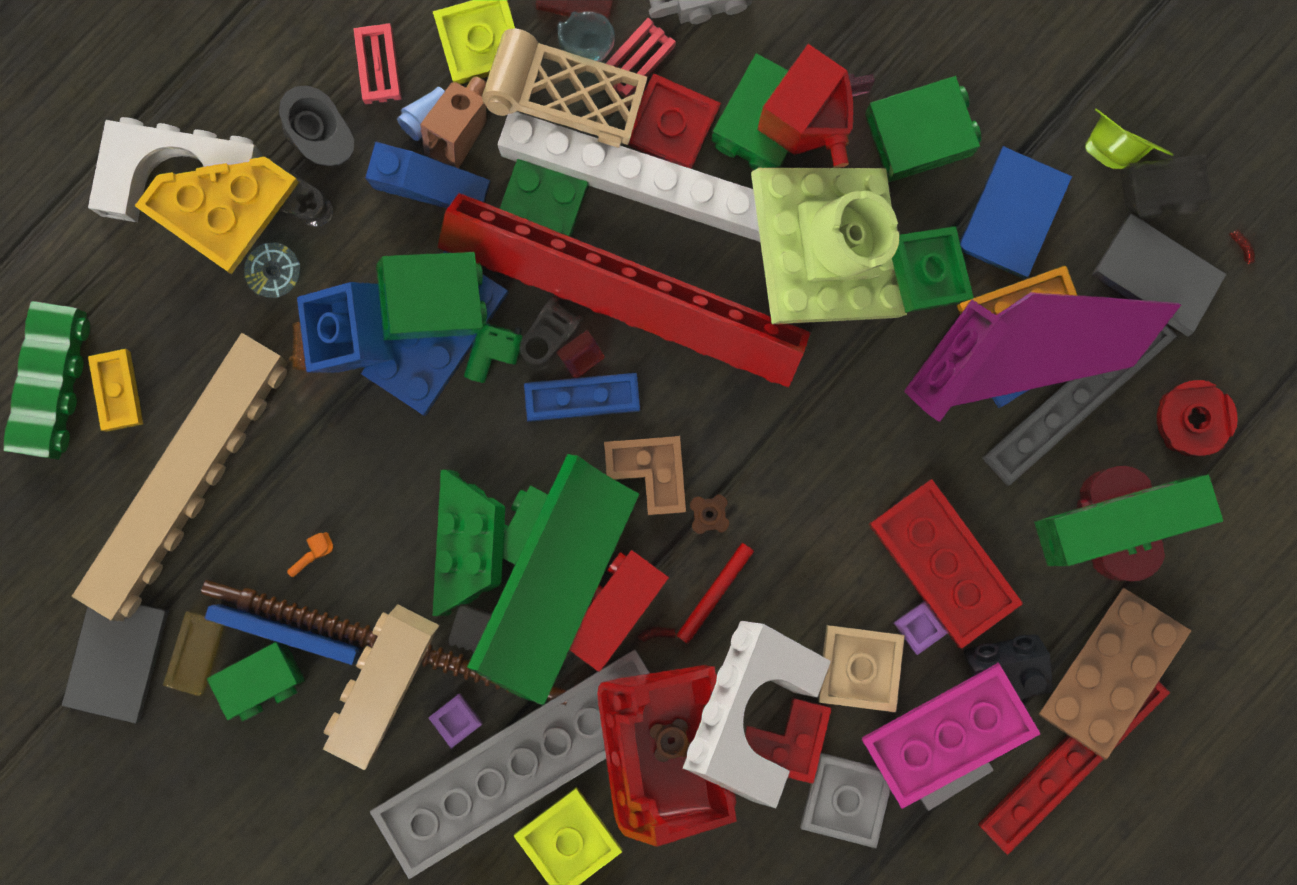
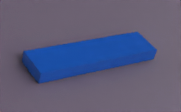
[205,604,363,665]

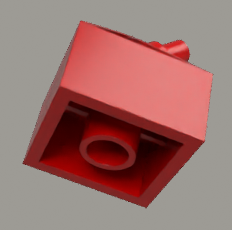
[757,44,853,168]

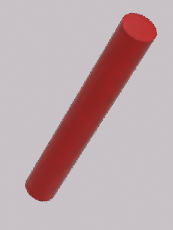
[676,543,754,644]

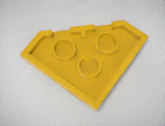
[135,157,299,274]

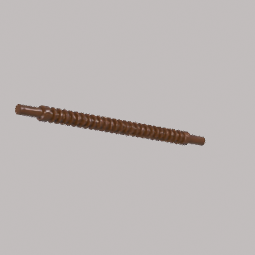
[201,580,568,706]

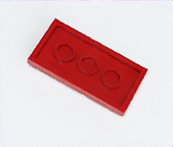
[869,479,1023,649]

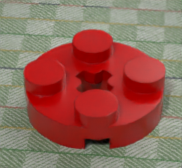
[1157,380,1238,457]

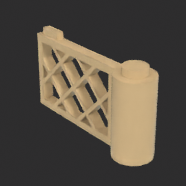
[482,28,647,148]

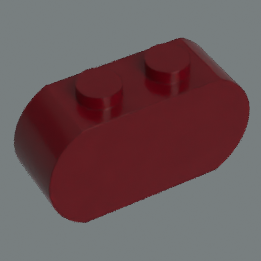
[1077,466,1165,581]

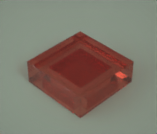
[556,330,605,378]

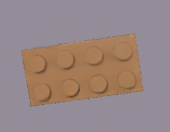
[1038,587,1191,760]

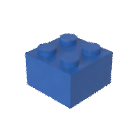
[297,282,394,373]

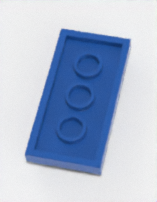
[361,251,509,416]

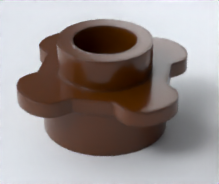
[690,495,729,534]
[650,719,691,762]

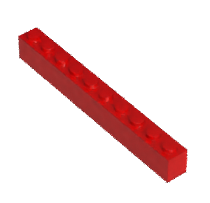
[437,193,811,388]

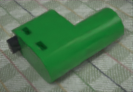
[464,323,523,383]

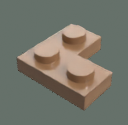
[604,436,686,515]

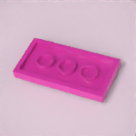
[862,663,1040,809]

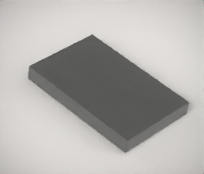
[1092,214,1226,337]
[62,604,169,724]

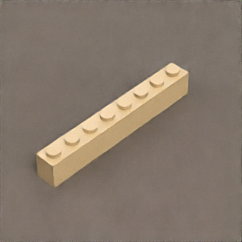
[72,333,288,621]

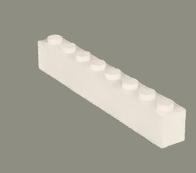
[497,112,760,242]

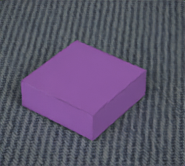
[893,601,948,655]
[428,693,483,748]

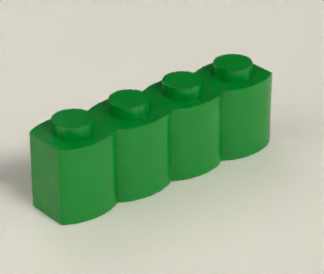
[4,301,90,460]

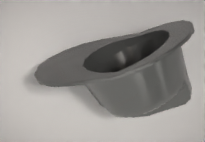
[279,86,354,166]

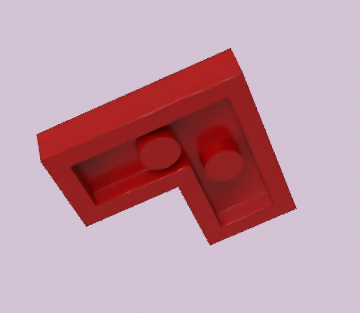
[744,697,832,784]

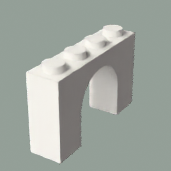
[88,117,263,222]
[683,621,831,808]

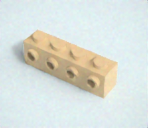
[323,605,439,770]

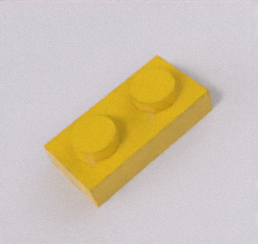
[88,349,143,432]

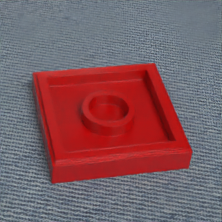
[628,73,721,169]

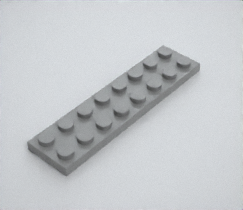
[370,649,649,879]

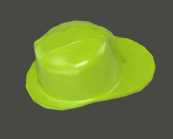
[1085,108,1174,169]

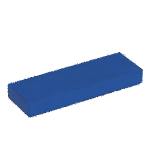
[524,373,640,422]

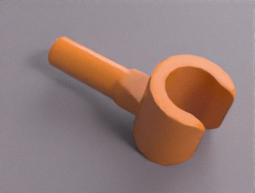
[287,532,333,577]

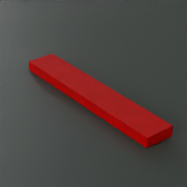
[978,681,1170,855]

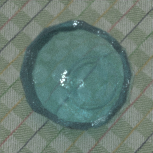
[557,11,615,62]

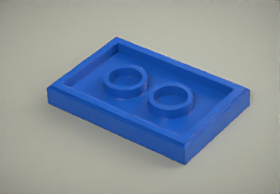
[960,146,1072,280]

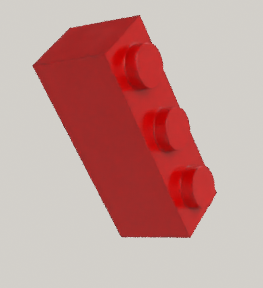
[569,550,669,672]

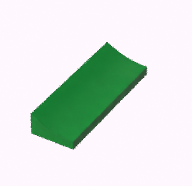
[467,454,639,705]

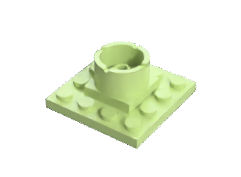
[751,168,907,324]

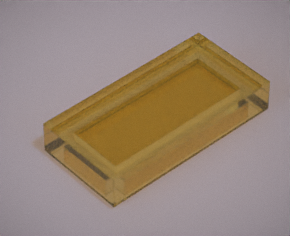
[163,611,225,696]

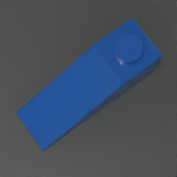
[365,142,490,208]

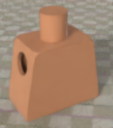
[420,77,487,168]

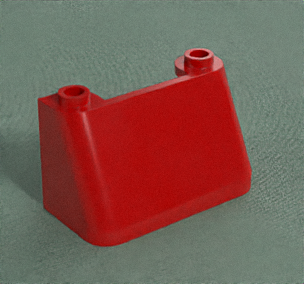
[597,665,737,847]

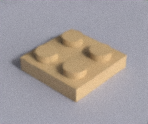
[818,625,905,712]

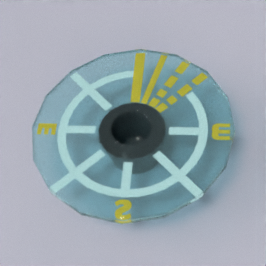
[244,243,300,298]

